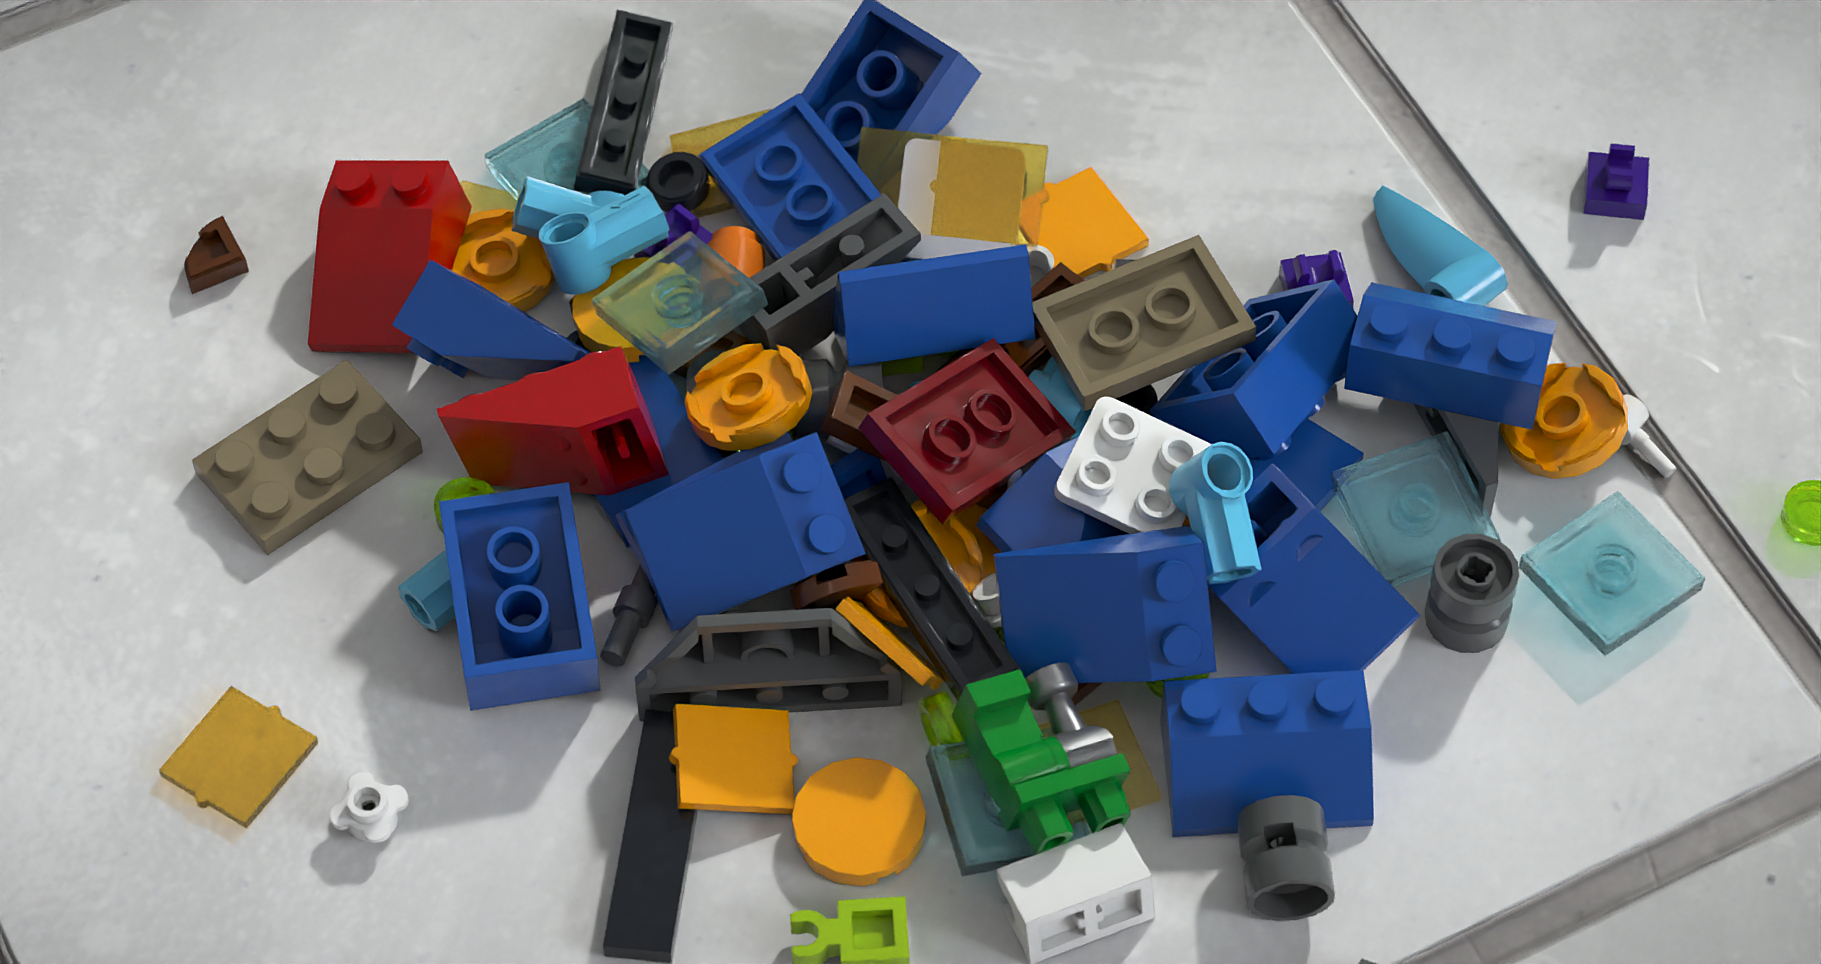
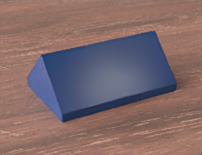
[832,244,1035,367]

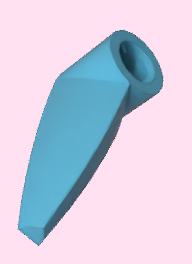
[1372,185,1508,306]

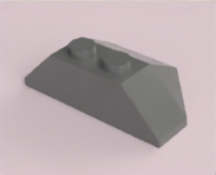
[635,606,902,721]

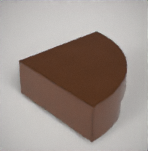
[184,216,249,294]
[790,560,883,610]

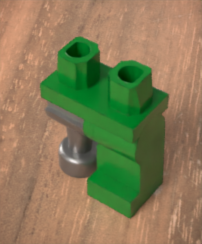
[952,663,1131,854]

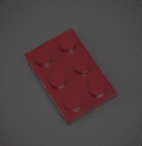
[858,338,1076,524]

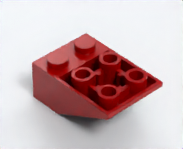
[437,346,669,496]

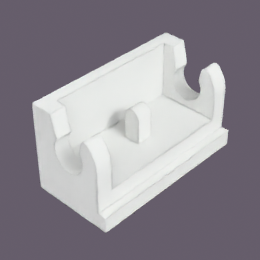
[997,823,1155,964]

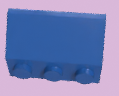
[1149,279,1358,461]
[1344,282,1557,430]
[1160,670,1374,837]

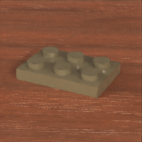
[1032,235,1256,412]
[192,360,423,555]

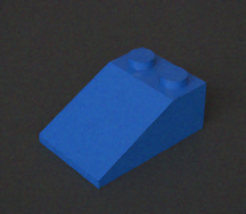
[801,0,982,191]
[392,259,591,380]
[622,432,866,632]
[439,482,601,711]
[993,526,1217,683]

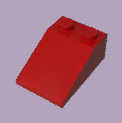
[308,160,472,353]

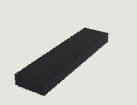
[573,10,674,195]
[844,477,1022,702]
[603,709,698,964]

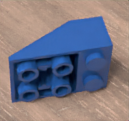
[1207,463,1421,674]

